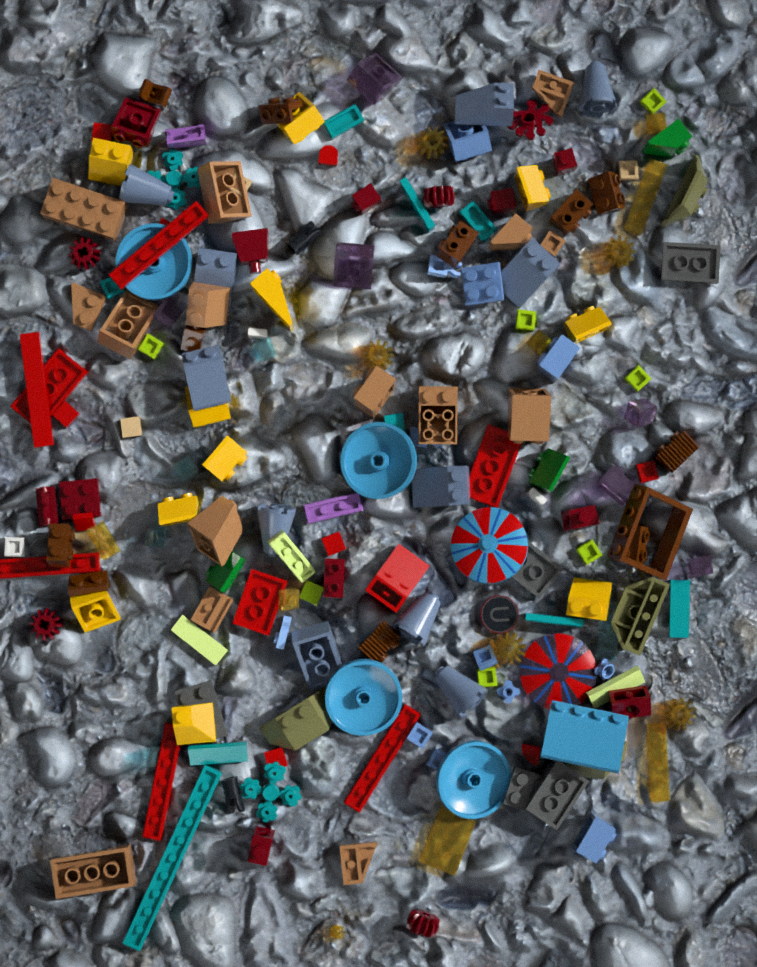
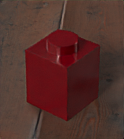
[552,148,577,176]
[351,183,381,215]
[487,188,516,214]

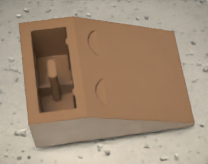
[418,386,458,444]

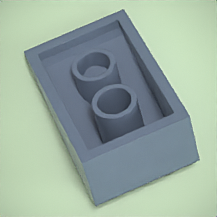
[455,82,514,126]
[501,238,560,308]
[194,248,238,313]
[182,345,232,411]
[412,466,471,508]
[291,621,342,691]

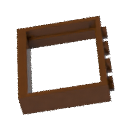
[607,483,693,581]

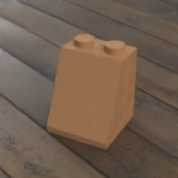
[508,388,551,444]
[187,496,243,566]

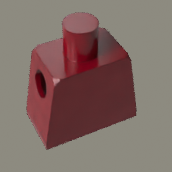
[232,228,269,275]
[560,505,600,531]
[247,826,275,866]

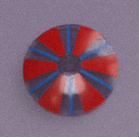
[519,633,597,710]

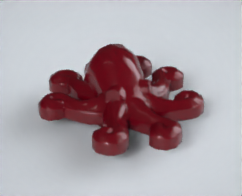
[507,100,553,140]

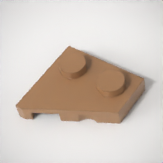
[532,70,574,118]
[71,282,107,332]
[339,841,377,885]

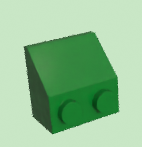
[642,119,693,157]
[527,448,570,494]
[205,551,247,593]

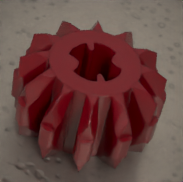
[423,186,455,208]
[68,237,101,270]
[29,608,63,641]
[406,909,440,938]

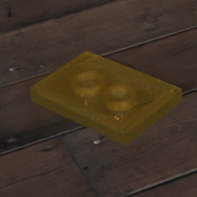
[419,807,476,876]

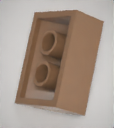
[197,161,252,224]

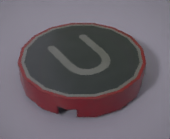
[480,595,519,634]

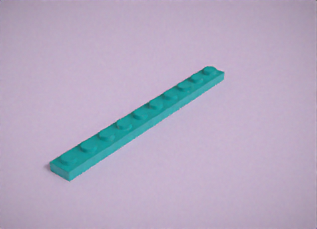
[123,765,223,951]

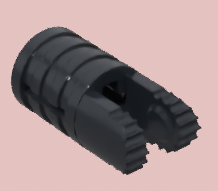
[286,221,322,255]
[221,776,245,814]

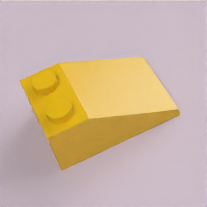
[250,268,294,331]

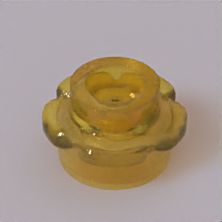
[328,924,346,939]

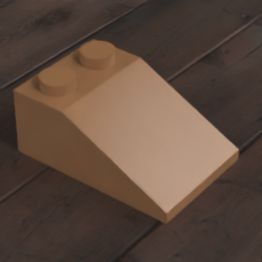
[97,289,160,360]

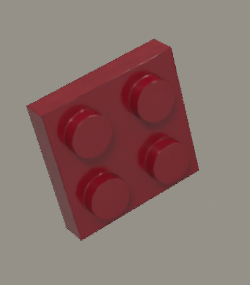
[59,478,102,520]

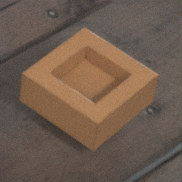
[540,230,566,258]

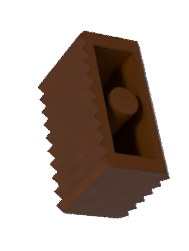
[654,430,699,474]
[357,621,401,663]

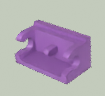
[165,124,207,149]

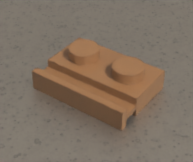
[191,586,234,633]

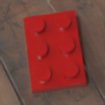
[233,569,288,636]

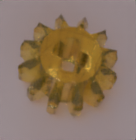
[417,126,448,159]
[603,235,636,268]
[362,339,394,371]
[493,632,526,665]
[662,698,696,731]

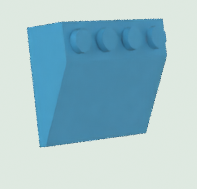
[541,700,629,774]

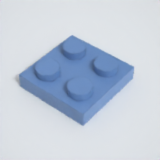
[461,262,504,306]

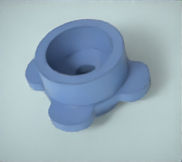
[594,658,614,680]
[497,680,520,703]

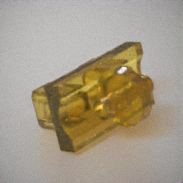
[86,521,121,561]

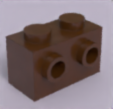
[549,189,593,236]
[437,221,479,269]
[46,524,75,568]

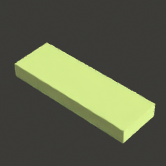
[267,530,317,583]
[171,615,228,665]
[586,666,645,709]

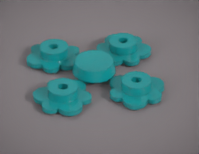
[147,148,201,210]
[240,761,302,822]

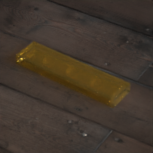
[623,158,668,236]
[646,723,670,802]

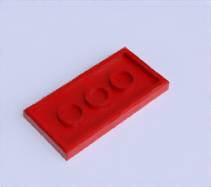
[10,348,89,424]
[469,424,521,508]

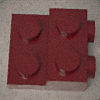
[112,97,161,148]

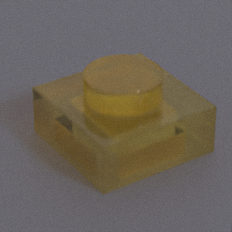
[645,112,667,135]
[526,329,552,356]
[279,588,299,611]

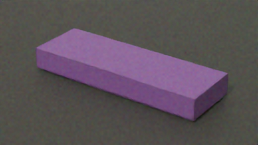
[303,492,363,524]

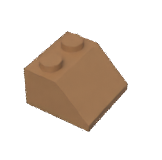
[488,213,533,251]
[185,282,231,328]

